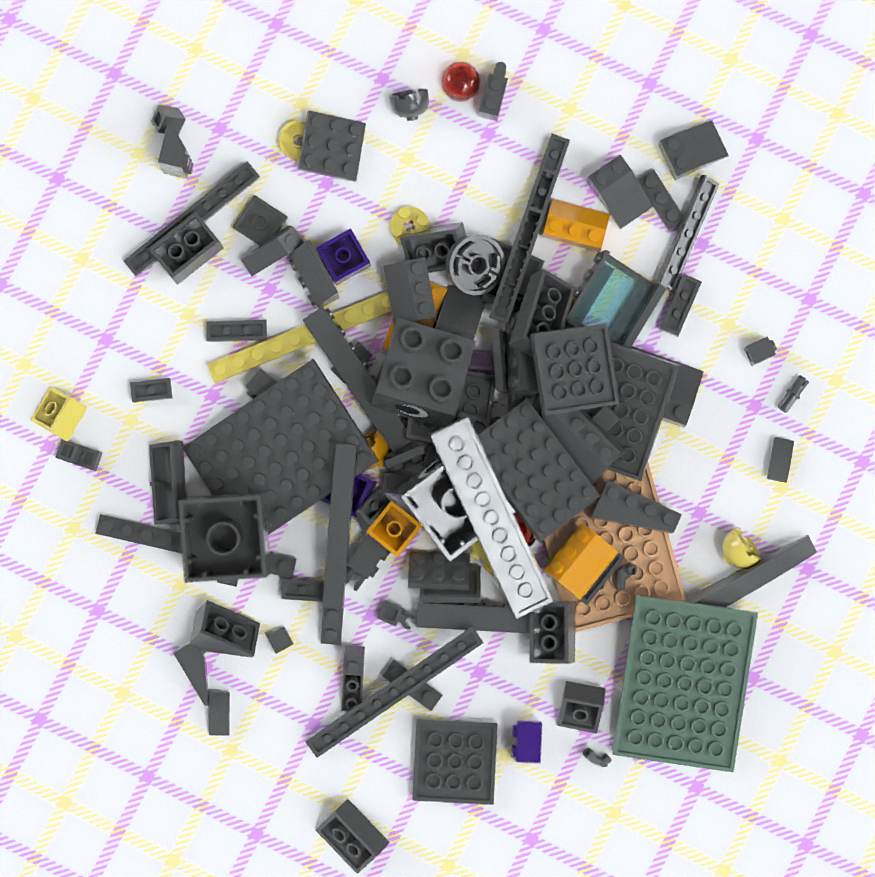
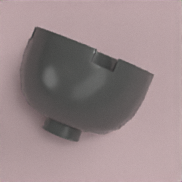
[389,88,429,121]

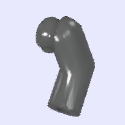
[615,563,637,590]
[583,748,612,768]

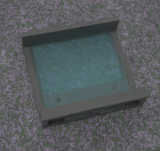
[566,250,666,348]

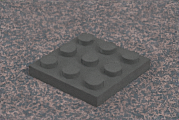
[297,110,366,182]

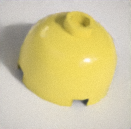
[722,528,761,568]

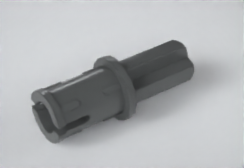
[778,375,809,413]

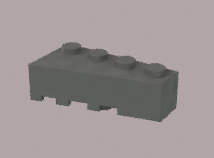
[590,480,682,534]

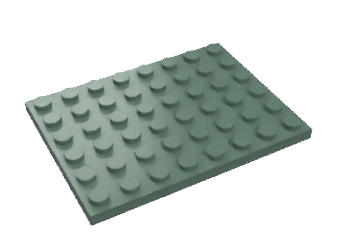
[612,594,758,773]

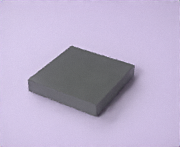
[233,195,288,246]

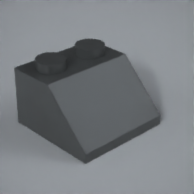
[557,681,606,734]

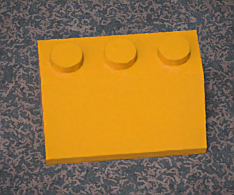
[542,199,610,252]
[544,523,618,600]

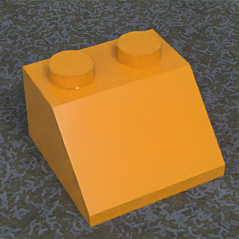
[366,500,423,558]

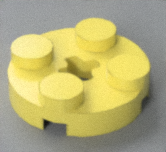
[279,120,305,161]
[390,206,430,245]

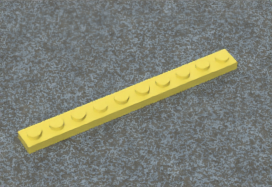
[207,291,391,384]

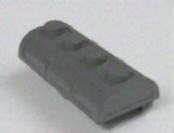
[149,440,187,525]

